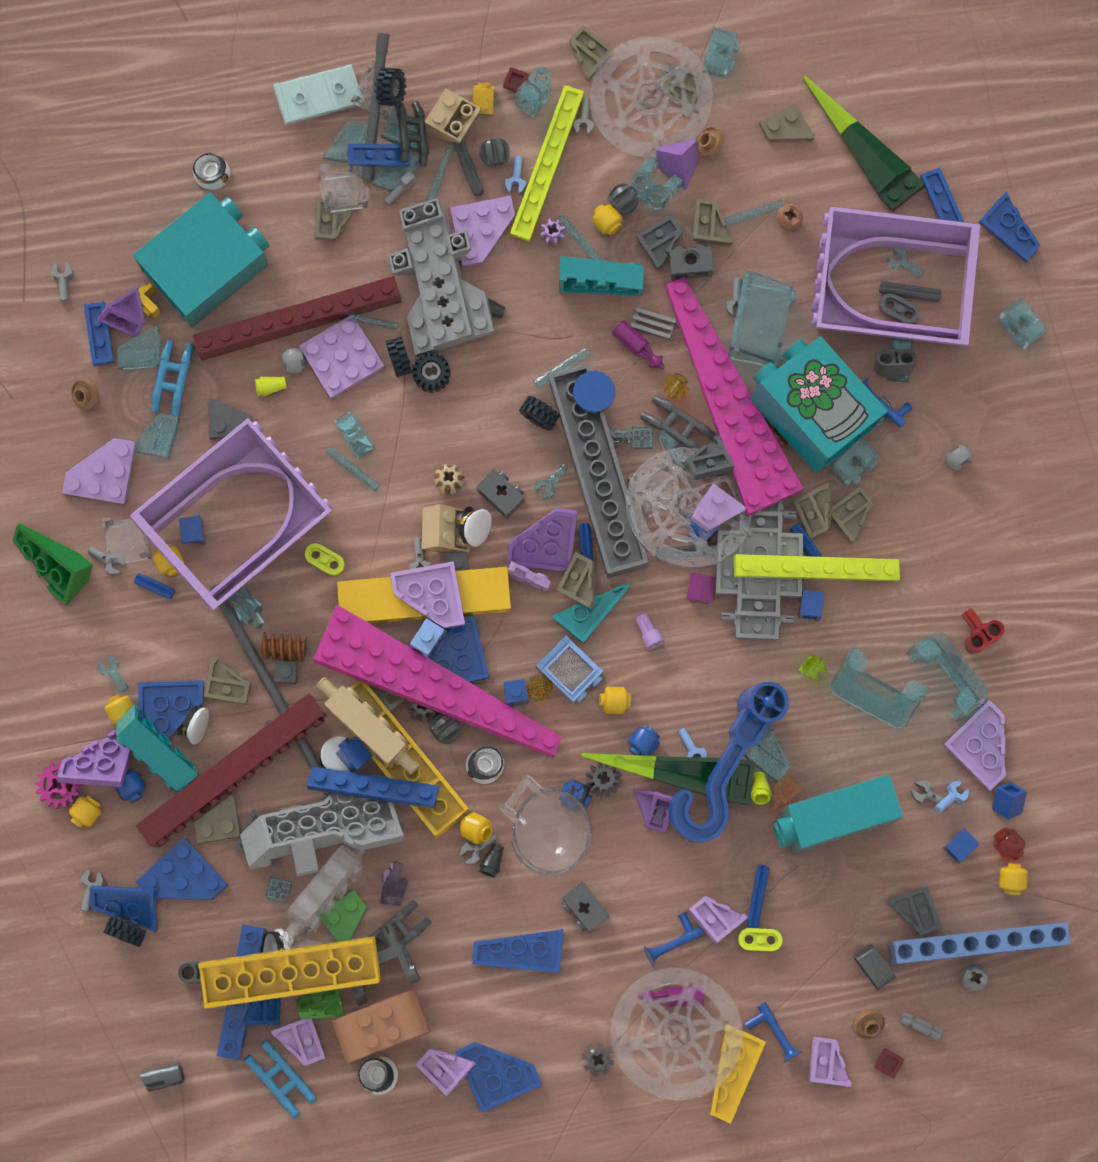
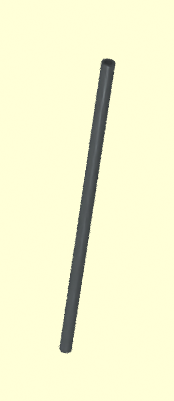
[210,584,332,797]

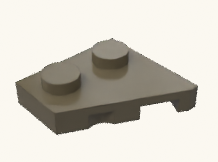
[759,104,814,142]
[692,198,733,245]
[831,486,874,544]
[556,552,596,609]

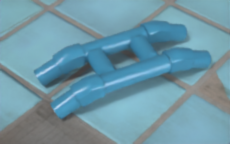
[151,340,195,416]
[243,1040,317,1119]

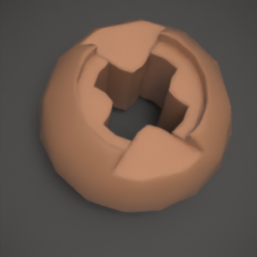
[777,204,803,230]

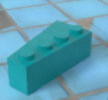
[559,256,644,296]
[116,704,198,792]

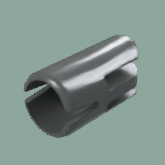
[140,1062,184,1092]

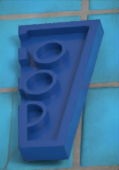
[472,929,564,973]

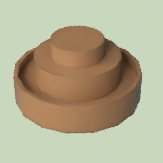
[696,126,724,158]
[71,379,100,410]
[852,1008,885,1039]

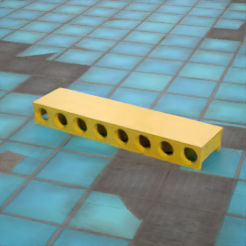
[337,567,511,625]
[351,681,470,839]
[198,936,381,1009]

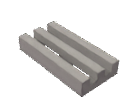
[630,307,676,340]

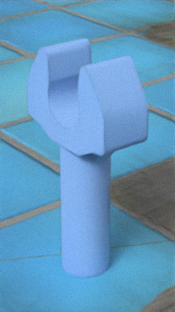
[505,156,526,195]
[678,728,707,758]
[934,781,969,813]

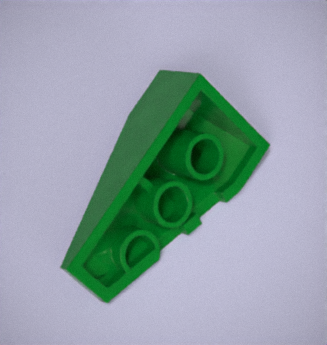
[13,523,93,605]

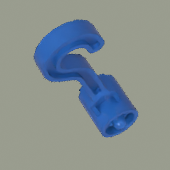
[668,682,789,843]

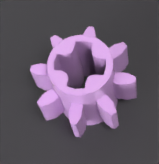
[540,219,565,246]

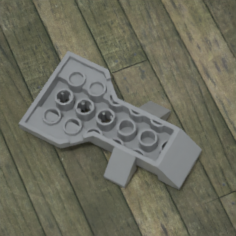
[388,198,496,357]
[240,772,404,877]

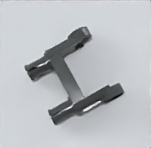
[349,922,420,1006]

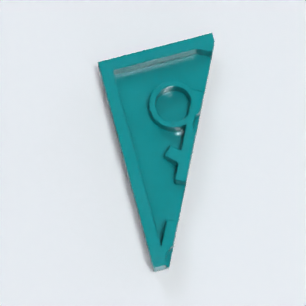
[552,583,631,644]

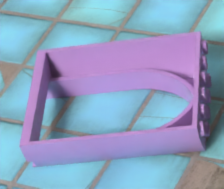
[812,207,980,347]
[130,418,333,612]

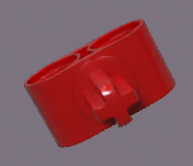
[962,609,1005,654]

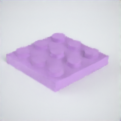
[299,314,385,400]

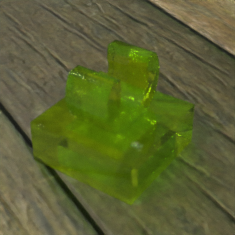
[798,654,828,681]

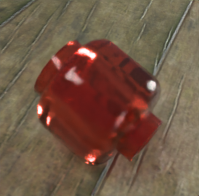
[993,828,1026,861]

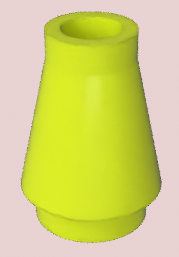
[254,376,286,397]
[750,772,772,805]

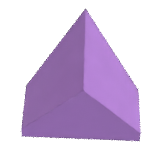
[656,139,699,191]
[98,286,145,337]
[633,789,672,833]

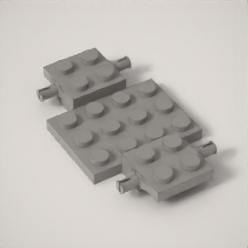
[716,496,803,640]

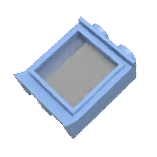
[536,635,603,704]

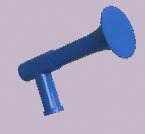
[862,378,913,428]
[643,912,704,967]
[744,1002,803,1063]

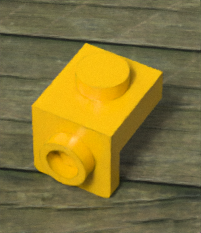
[473,82,495,114]
[139,283,161,319]

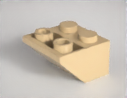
[425,88,481,143]
[422,504,470,553]

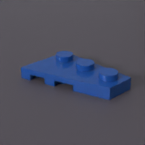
[979,191,1041,263]
[90,886,158,932]

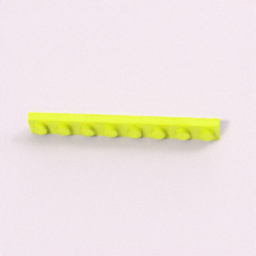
[510,85,584,242]
[733,554,900,582]

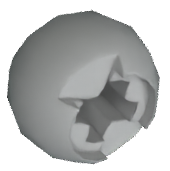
[282,347,305,374]
[946,444,972,471]
[961,964,989,992]

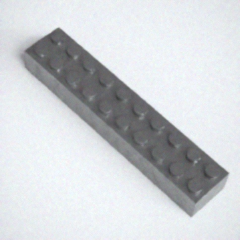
[549,364,649,579]

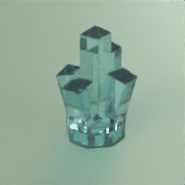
[229,587,264,629]

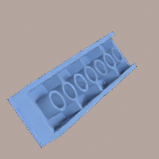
[887,922,1070,965]

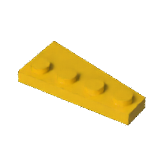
[710,1024,767,1124]

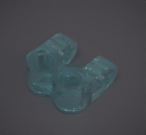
[515,67,552,117]
[631,156,684,210]

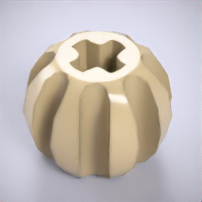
[434,464,465,495]

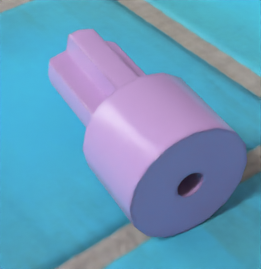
[636,614,664,650]

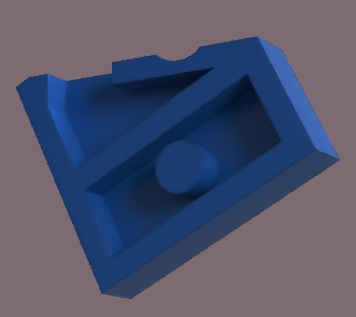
[243,998,280,1025]

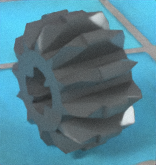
[586,762,622,797]

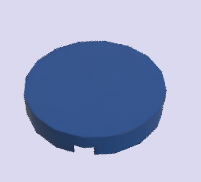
[573,371,615,413]

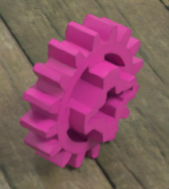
[35,761,83,809]

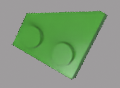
[319,890,367,942]
[296,989,345,1019]

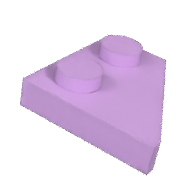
[508,561,551,593]

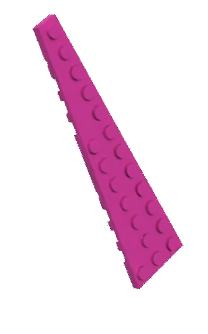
[665,277,804,517]
[313,604,562,758]

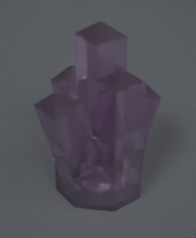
[380,860,408,906]

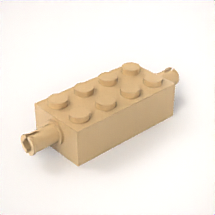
[316,677,420,775]

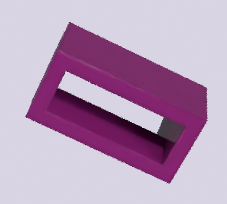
[687,573,716,605]

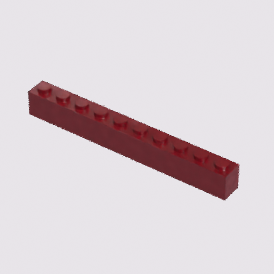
[193,276,401,361]
[135,693,327,848]

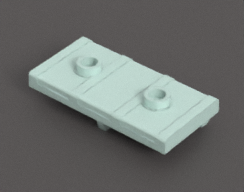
[273,64,364,125]

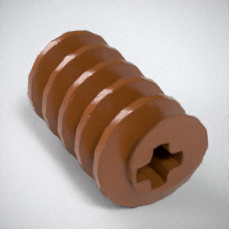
[261,632,307,662]

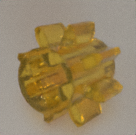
[662,373,689,399]
[526,675,553,702]

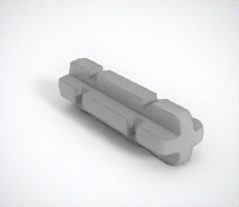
[900,1012,943,1040]

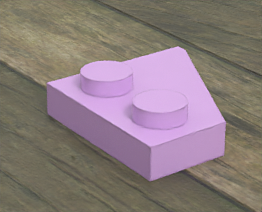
[690,484,746,531]
[688,896,748,945]
[271,1018,326,1066]
[808,1037,852,1087]
[416,1048,476,1096]

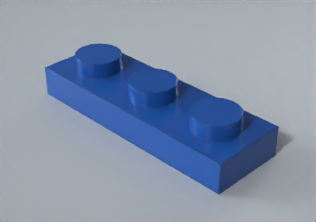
[347,144,411,167]
[920,167,964,222]
[84,301,115,366]

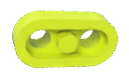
[305,543,345,576]
[738,928,782,951]

